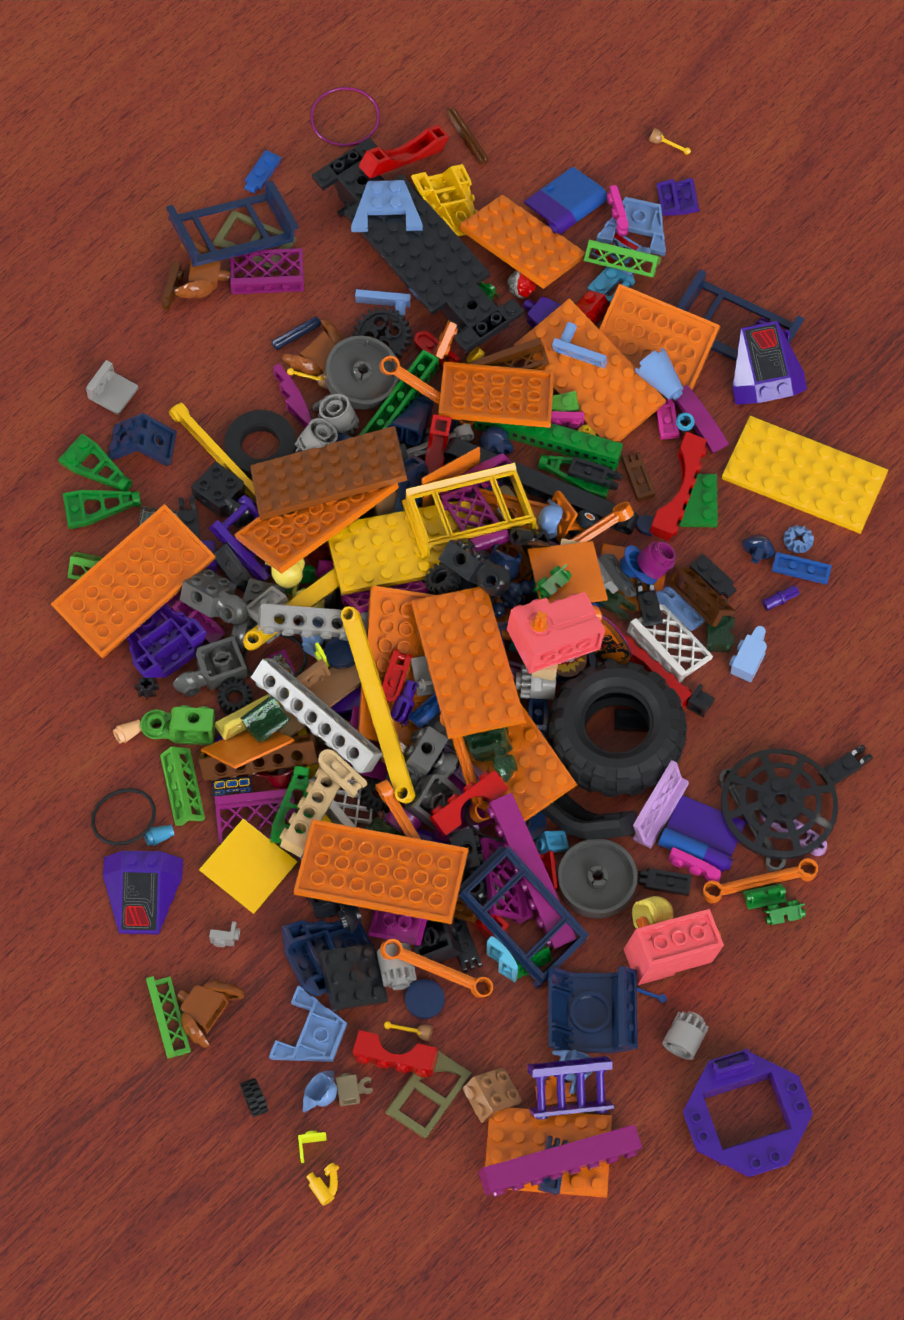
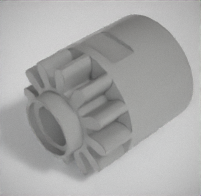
[319,394,359,435]
[295,418,338,452]
[515,665,556,700]
[376,943,417,990]
[662,1011,709,1060]

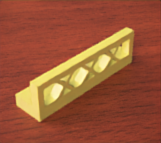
[214,691,289,741]

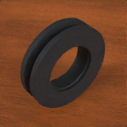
[225,410,296,480]

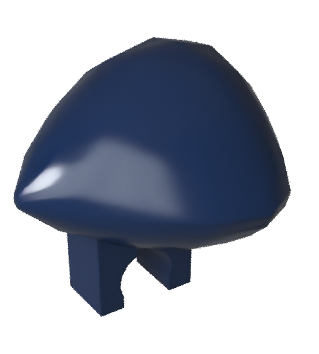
[742,534,775,564]

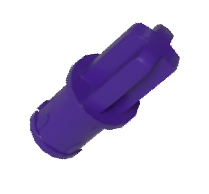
[762,586,800,611]

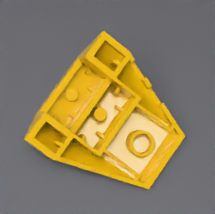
[411,164,478,237]

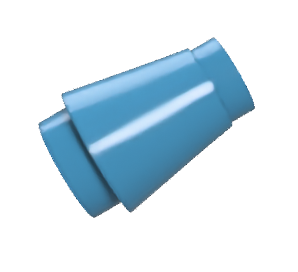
[676,413,695,432]
[144,824,174,846]

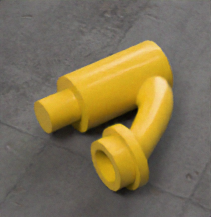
[307,1163,339,1206]

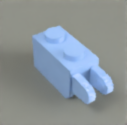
[729,626,767,682]

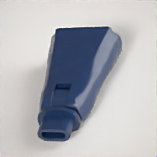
[388,394,433,446]

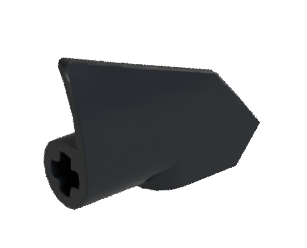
[509,528,556,547]

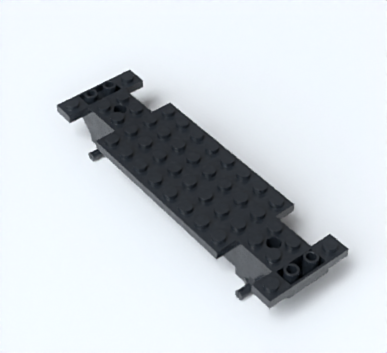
[312,138,524,354]

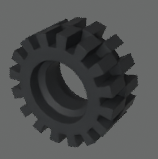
[424,562,462,595]
[217,679,253,715]
[361,778,390,813]
[240,1077,269,1118]

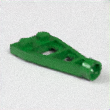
[58,434,132,491]
[538,454,617,500]
[63,490,142,530]
[270,766,311,844]

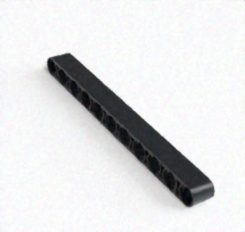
[443,437,639,535]

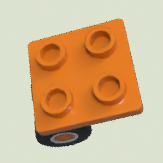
[552,491,599,543]

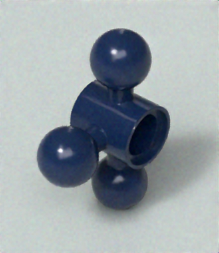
[492,580,535,618]

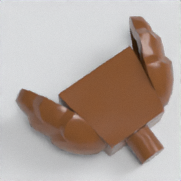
[174,242,230,299]
[282,319,343,376]
[177,980,244,1048]

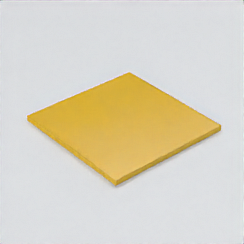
[199,819,298,914]

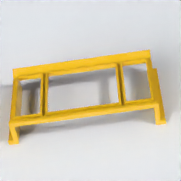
[402,463,539,559]

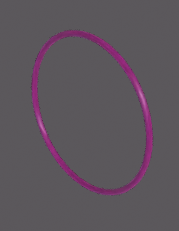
[310,87,380,146]

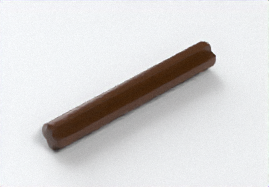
[447,107,488,164]

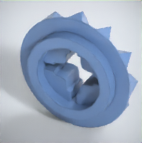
[783,525,814,553]

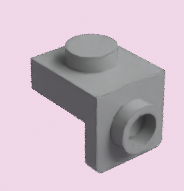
[209,921,240,947]

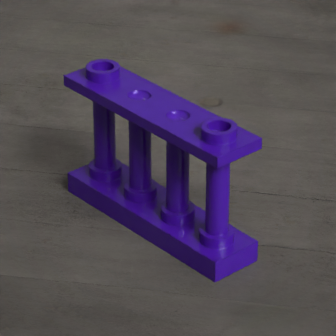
[208,495,271,582]
[528,1056,614,1119]

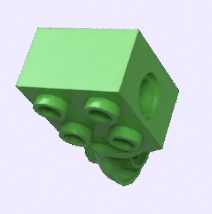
[140,705,216,745]

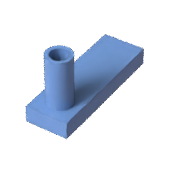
[355,289,411,323]
[552,322,607,369]

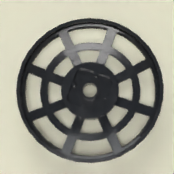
[721,749,838,859]

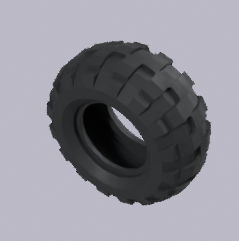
[547,661,687,798]

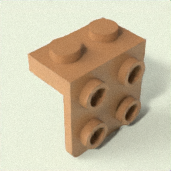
[462,1068,522,1123]

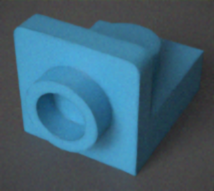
[536,831,569,854]

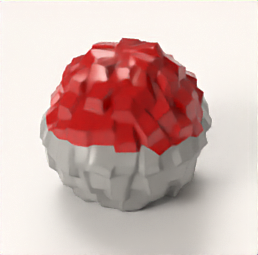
[508,271,536,299]

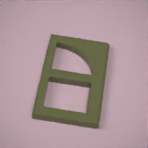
[213,210,297,273]
[385,1051,472,1140]

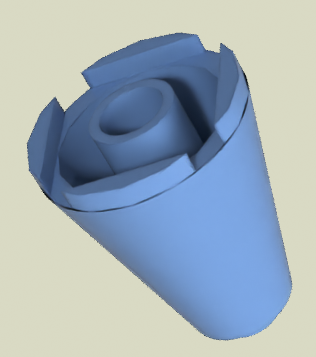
[635,348,684,400]

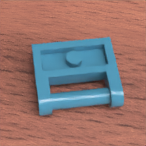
[587,267,635,304]

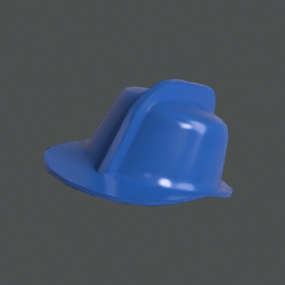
[620,545,657,585]

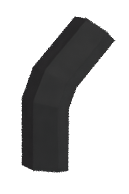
[540,793,637,840]

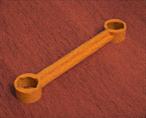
[379,356,475,425]
[570,502,634,542]
[440,715,490,823]
[375,779,421,839]
[702,858,818,903]
[380,939,493,998]

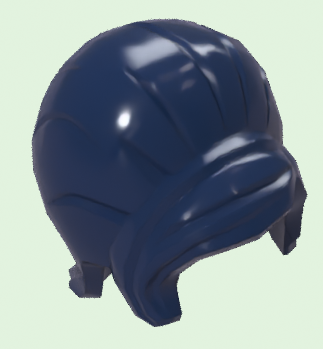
[479,426,514,455]
[489,544,522,583]

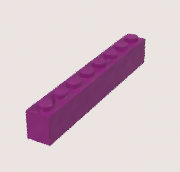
[487,793,576,950]
[478,1124,642,1197]

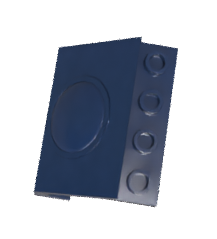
[548,966,638,1054]

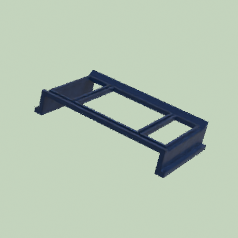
[166,181,299,267]
[677,269,804,362]
[458,846,589,989]

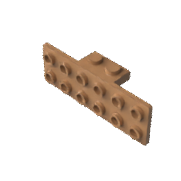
[266,659,361,737]

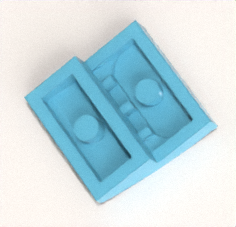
[486,936,518,983]

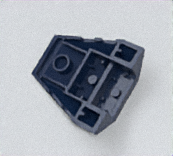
[282,920,377,996]

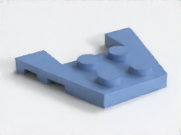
[351,180,423,232]
[596,197,666,256]
[269,986,347,1062]

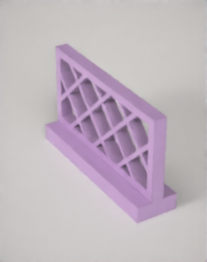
[633,760,689,849]

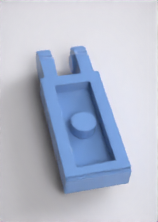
[656,587,705,631]

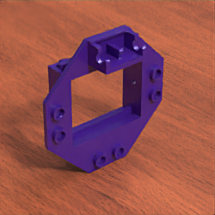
[683,1048,813,1177]

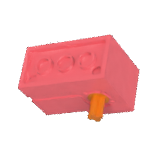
[507,592,605,674]
[623,909,724,986]

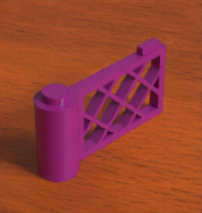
[441,484,509,551]

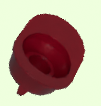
[256,768,294,789]

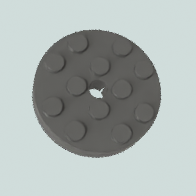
[324,336,399,410]
[558,839,637,919]

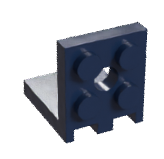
[109,413,177,466]

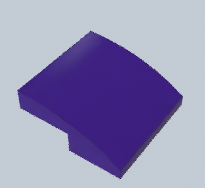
[656,178,700,216]

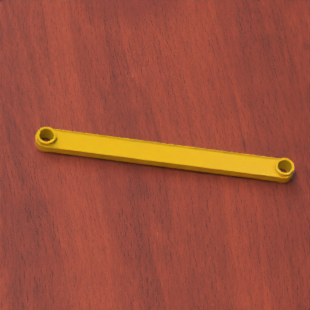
[169,403,257,504]
[243,568,339,650]
[341,607,415,804]

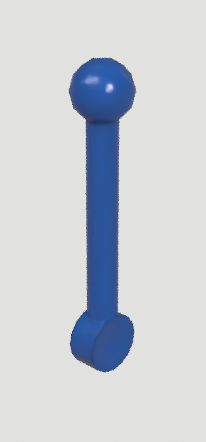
[637,987,667,1003]

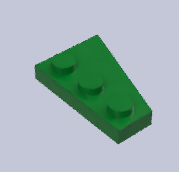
[680,474,718,527]

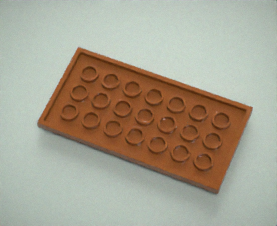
[250,426,408,520]

